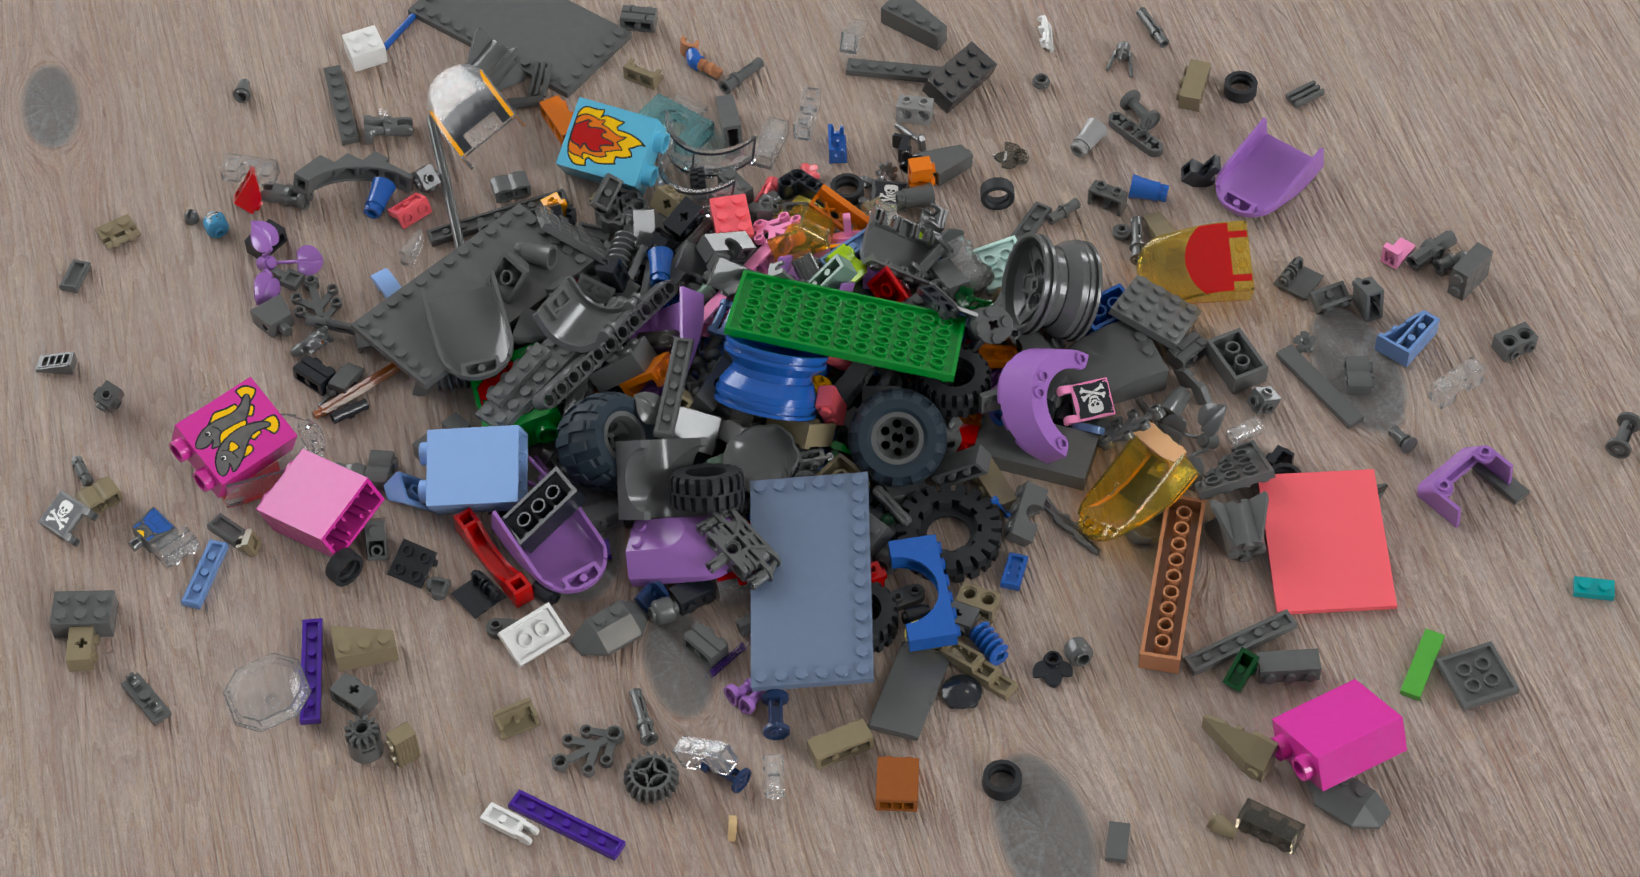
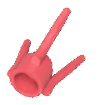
[753,176,780,210]

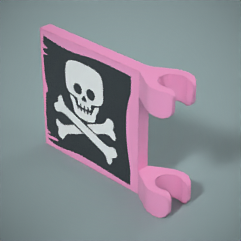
[1056,377,1116,426]

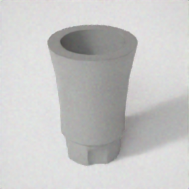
[1070,118,1108,157]

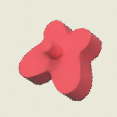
[800,163,820,180]

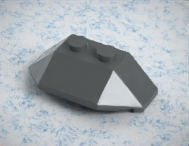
[570,600,649,656]
[1308,777,1391,829]

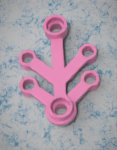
[753,212,806,248]

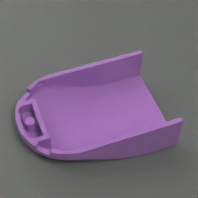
[1216,117,1324,217]
[629,286,704,397]
[491,507,607,594]

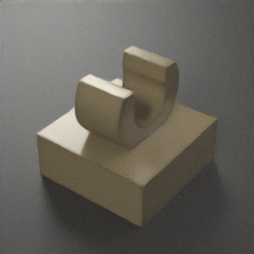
[236,529,262,557]

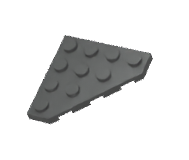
[1194,440,1275,500]

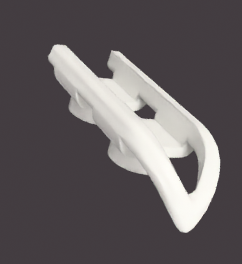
[1036,15,1054,53]

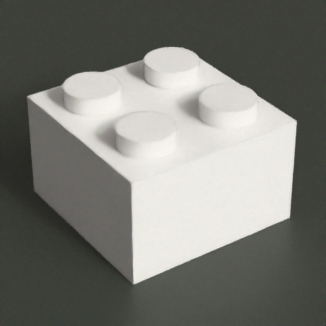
[342,25,388,72]

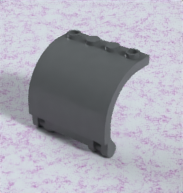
[532,275,642,353]

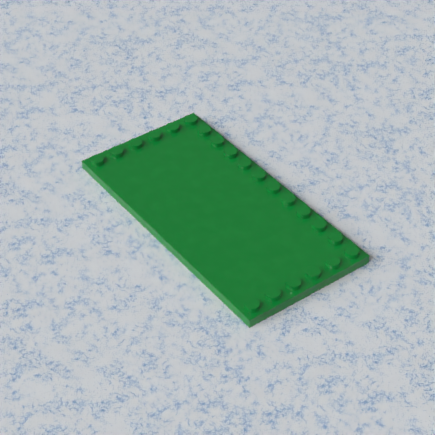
[724,270,967,382]

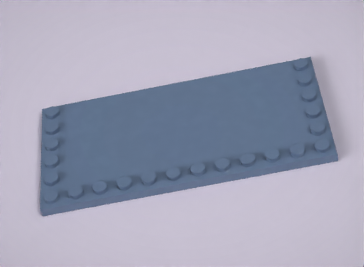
[750,472,874,692]

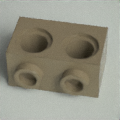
[955,582,1001,624]

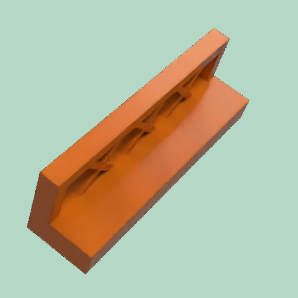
[807,184,870,232]

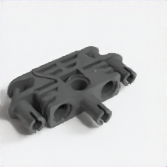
[695,509,781,590]

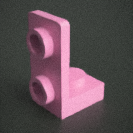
[1380,238,1415,269]

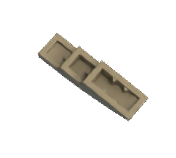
[940,641,1018,701]

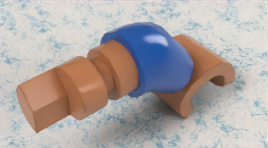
[680,36,723,79]

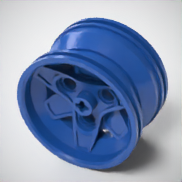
[714,335,829,421]

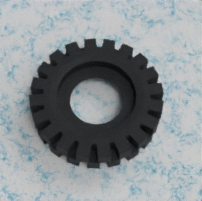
[895,483,1002,583]

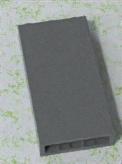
[971,412,1100,491]

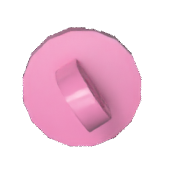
[830,213,860,244]

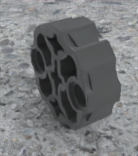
[595,187,648,235]

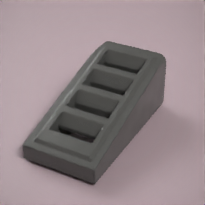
[36,352,77,374]

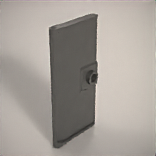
[867,641,950,741]

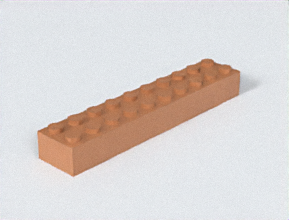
[1138,496,1206,674]

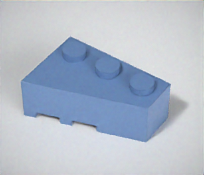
[1374,310,1440,368]

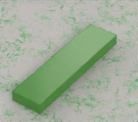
[1400,629,1445,701]

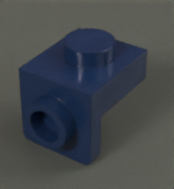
[634,581,670,613]

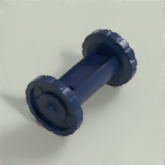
[762,689,790,740]
[700,747,752,793]

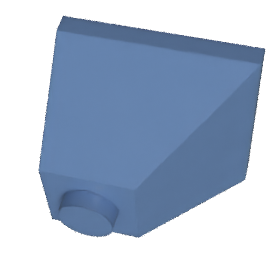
[384,471,433,512]

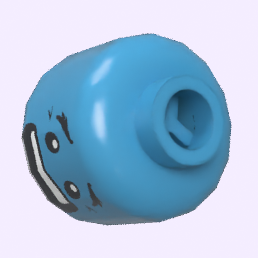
[203,211,229,238]

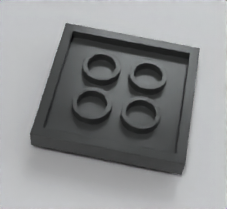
[1435,641,1520,711]

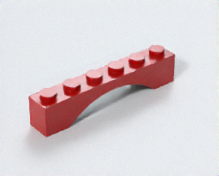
[453,507,534,608]

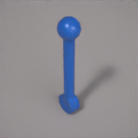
[991,496,1011,518]

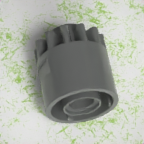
[344,715,384,764]

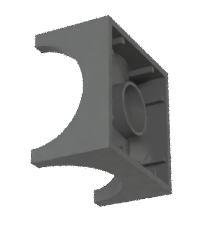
[615,437,708,520]

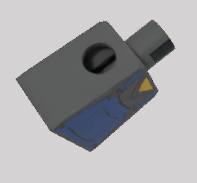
[128,507,179,553]

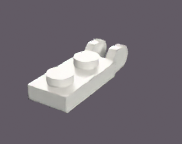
[480,802,540,846]

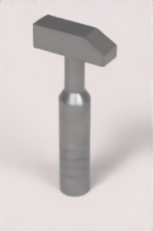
[895,122,926,152]

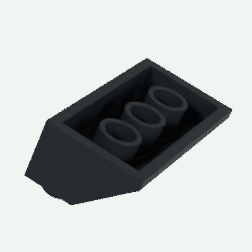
[501,466,588,554]

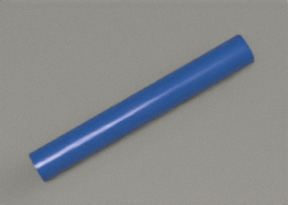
[383,13,417,50]

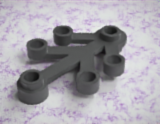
[291,275,342,328]
[1097,404,1166,451]
[552,724,625,778]

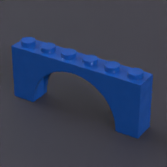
[888,534,961,652]

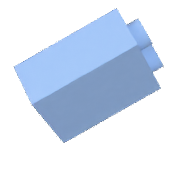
[418,425,528,514]

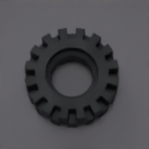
[689,167,707,201]

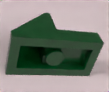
[1222,647,1260,693]

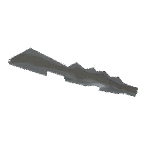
[1041,496,1101,555]

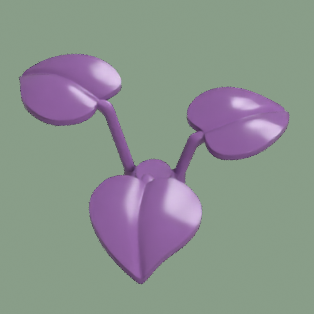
[250,221,323,306]

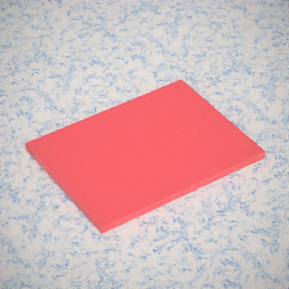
[1257,469,1397,615]

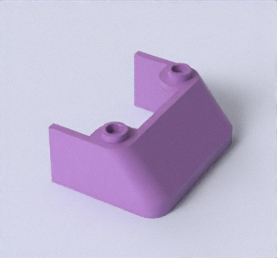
[1417,445,1514,528]

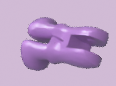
[724,677,766,715]

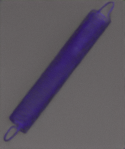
[706,641,750,678]

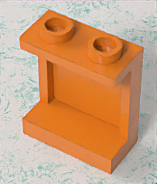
[619,351,671,397]

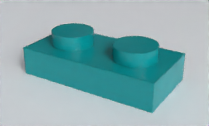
[1573,576,1615,601]

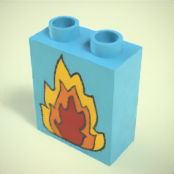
[556,97,670,196]

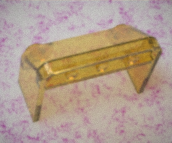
[767,204,835,262]

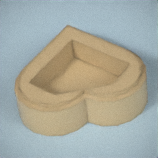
[728,815,737,842]

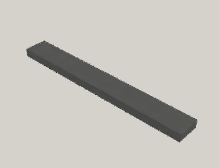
[426,189,569,247]

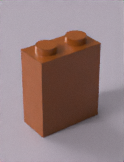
[875,756,919,812]

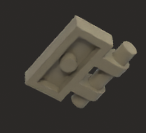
[95,214,141,250]

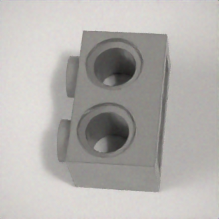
[896,94,934,126]

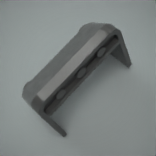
[675,240,756,298]

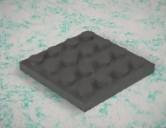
[535,205,607,265]
[1108,275,1202,350]

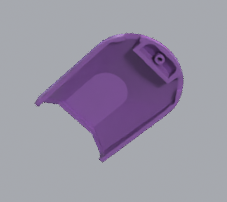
[625,516,734,587]

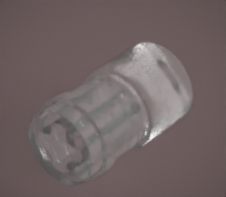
[1226,416,1263,446]

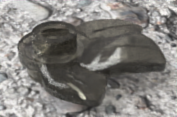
[993,142,1029,169]

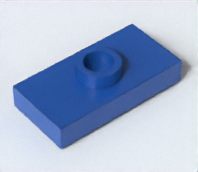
[1000,552,1029,591]

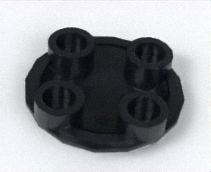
[941,674,982,709]

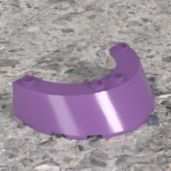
[997,348,1089,464]

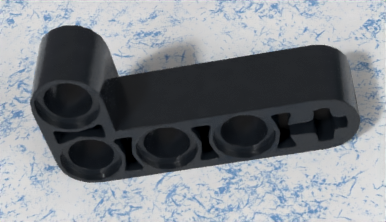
[776,169,845,219]

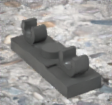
[121,672,172,726]

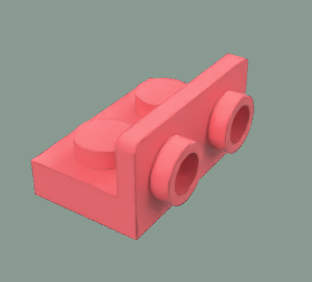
[387,192,432,229]

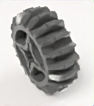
[623,751,679,805]

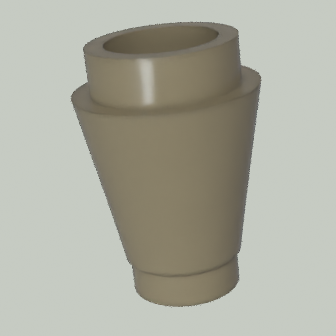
[1206,812,1239,839]

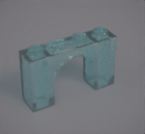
[638,93,715,160]

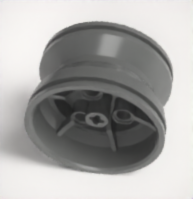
[1001,232,1103,342]

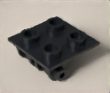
[387,539,438,589]
[451,569,507,618]

